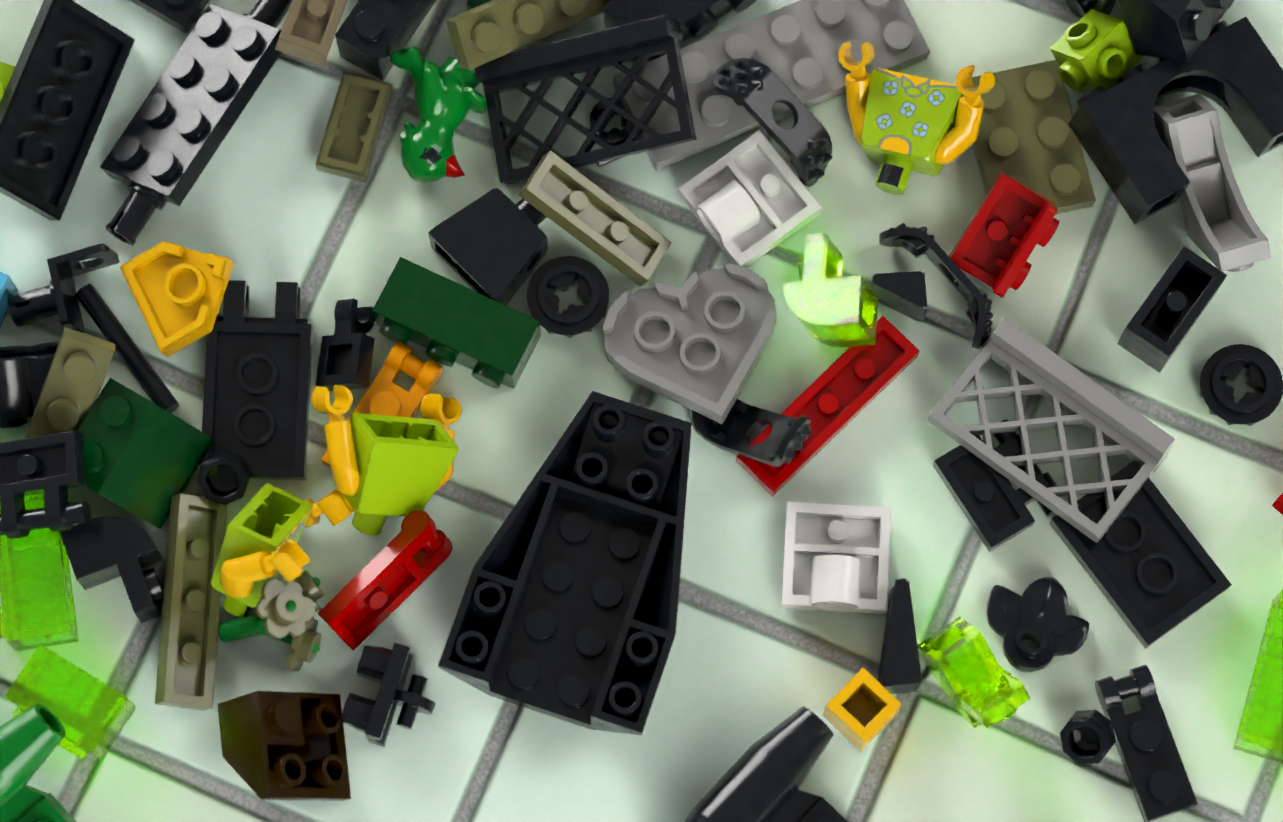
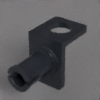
[8,244,120,333]

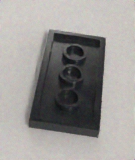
[0,0,135,221]

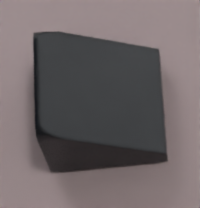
[869,271,927,322]

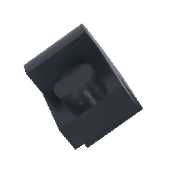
[59,516,164,623]

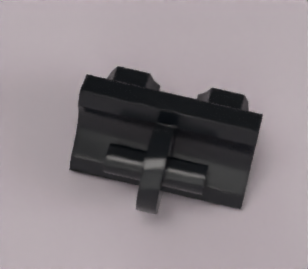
[341,643,436,746]

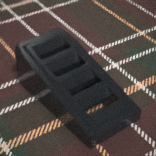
[877,578,922,694]

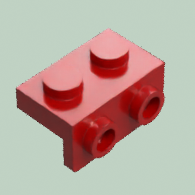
[949,171,1059,298]

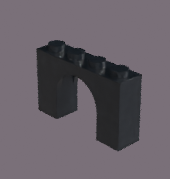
[1068,17,1283,224]

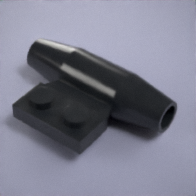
[684,706,848,822]

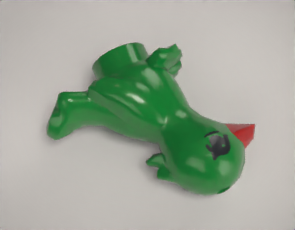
[390,46,487,183]

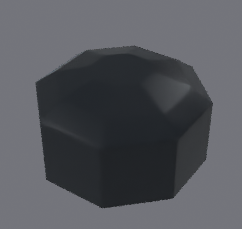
[197,449,252,505]
[1060,710,1116,765]

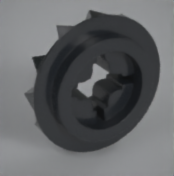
[527,256,609,338]
[1200,344,1283,426]

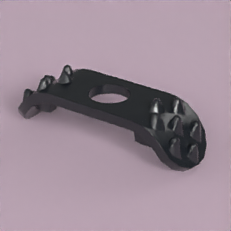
[712,58,833,187]
[879,223,993,349]
[690,399,811,467]

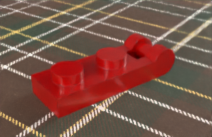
[317,510,453,651]

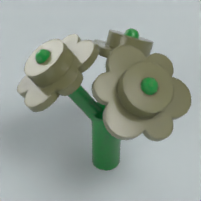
[218,570,324,671]

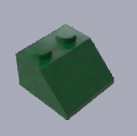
[77,378,215,529]

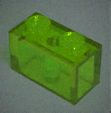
[4,644,137,761]

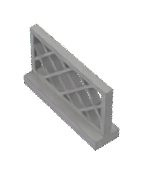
[927,317,1175,543]

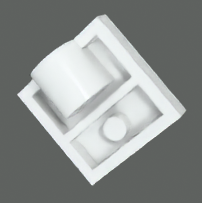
[678,130,822,267]
[781,501,892,614]

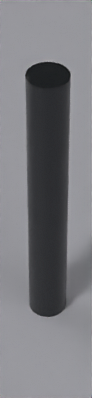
[75,284,179,413]

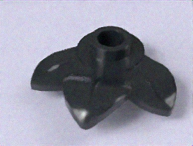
[986,577,1089,672]

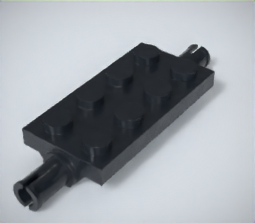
[100,0,292,246]

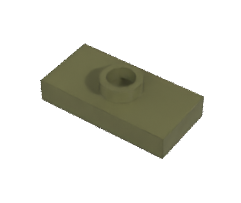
[315,72,394,183]

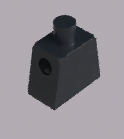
[428,188,548,306]

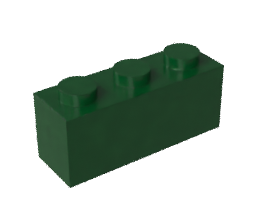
[372,257,541,389]

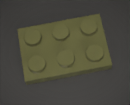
[972,59,1096,214]

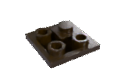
[217,691,351,801]

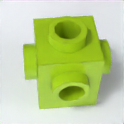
[1050,9,1143,92]

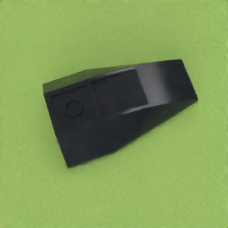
[438,391,692,735]

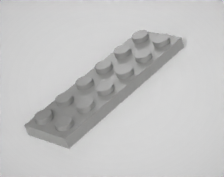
[613,0,930,171]

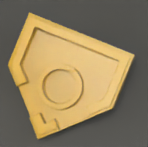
[120,241,234,357]

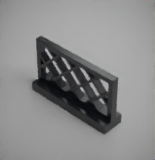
[474,15,697,184]

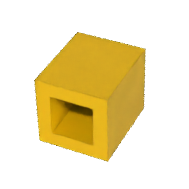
[823,667,902,752]

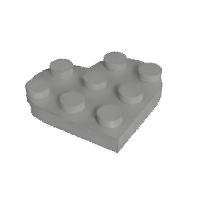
[603,263,776,424]

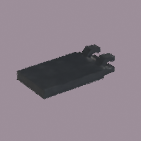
[200,280,313,481]

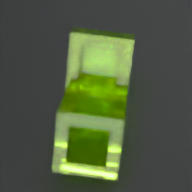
[783,233,879,347]
[918,616,1031,728]

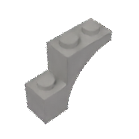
[1154,93,1271,272]

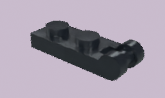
[1095,665,1198,822]

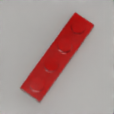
[736,316,920,497]

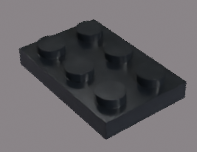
[1049,461,1232,649]

